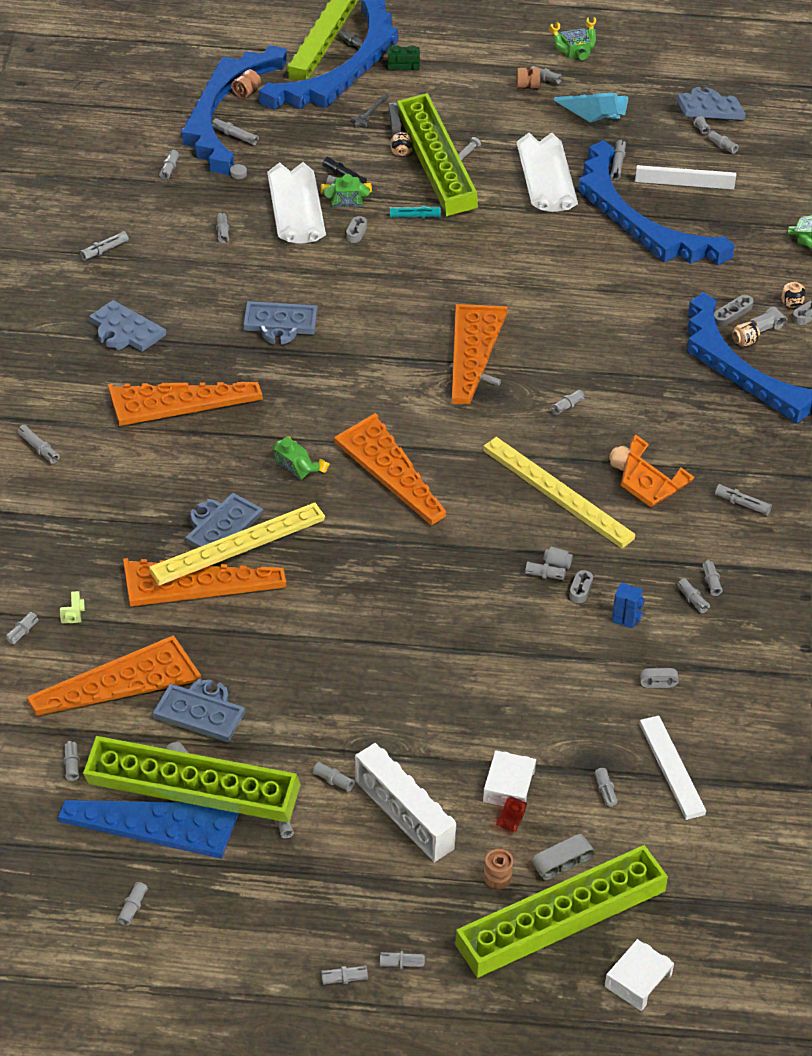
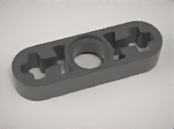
[388,103,401,137]

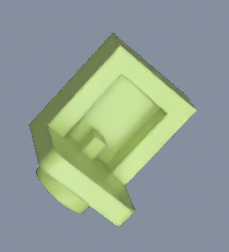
[60,591,85,623]

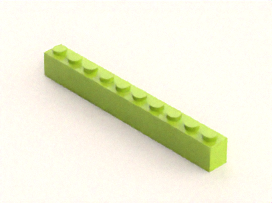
[287,0,359,81]

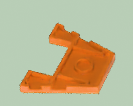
[621,434,694,507]

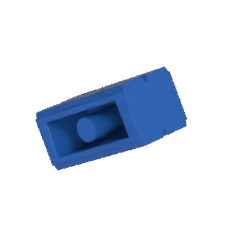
[612,583,645,628]

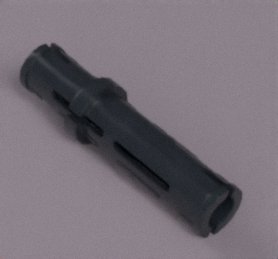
[322,157,367,184]

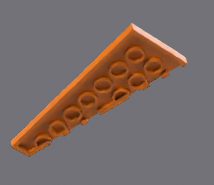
[452,304,508,404]
[108,382,262,426]
[334,413,446,526]
[123,558,286,607]
[27,635,201,716]

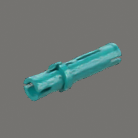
[390,205,441,219]

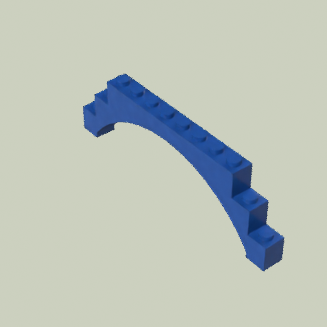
[259,0,399,110]
[181,45,287,175]
[578,140,735,266]
[687,292,812,423]

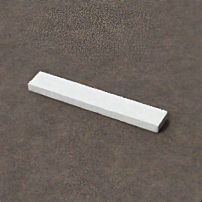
[635,165,736,189]
[639,716,706,820]

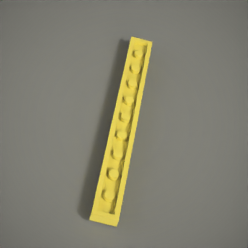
[483,437,635,549]
[149,503,325,586]

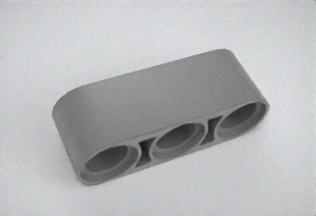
[531,834,595,880]

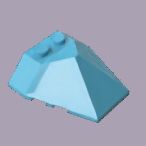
[554,93,628,123]

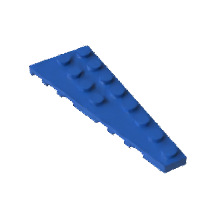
[58,800,239,859]

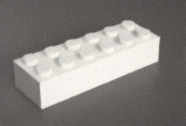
[355,743,456,863]

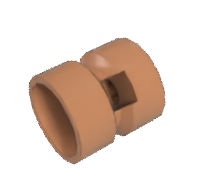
[516,68,540,89]
[231,70,261,99]
[484,849,513,890]

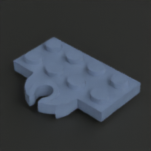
[676,87,746,120]
[89,300,166,352]
[244,301,318,344]
[185,493,263,548]
[153,679,245,743]

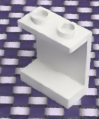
[483,750,536,811]
[605,939,674,1011]

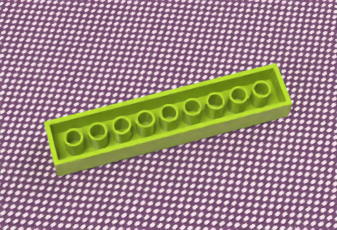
[397,93,478,216]
[83,736,301,823]
[455,845,668,978]

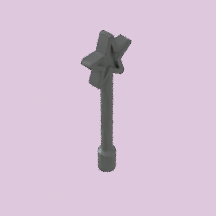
[351,93,389,128]

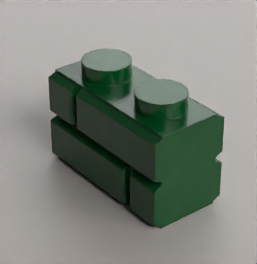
[388,45,420,70]

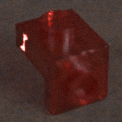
[496,796,527,833]

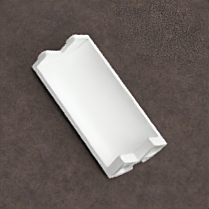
[517,133,578,212]
[267,162,326,243]

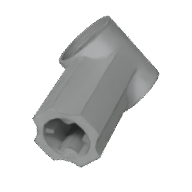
[750,306,787,332]

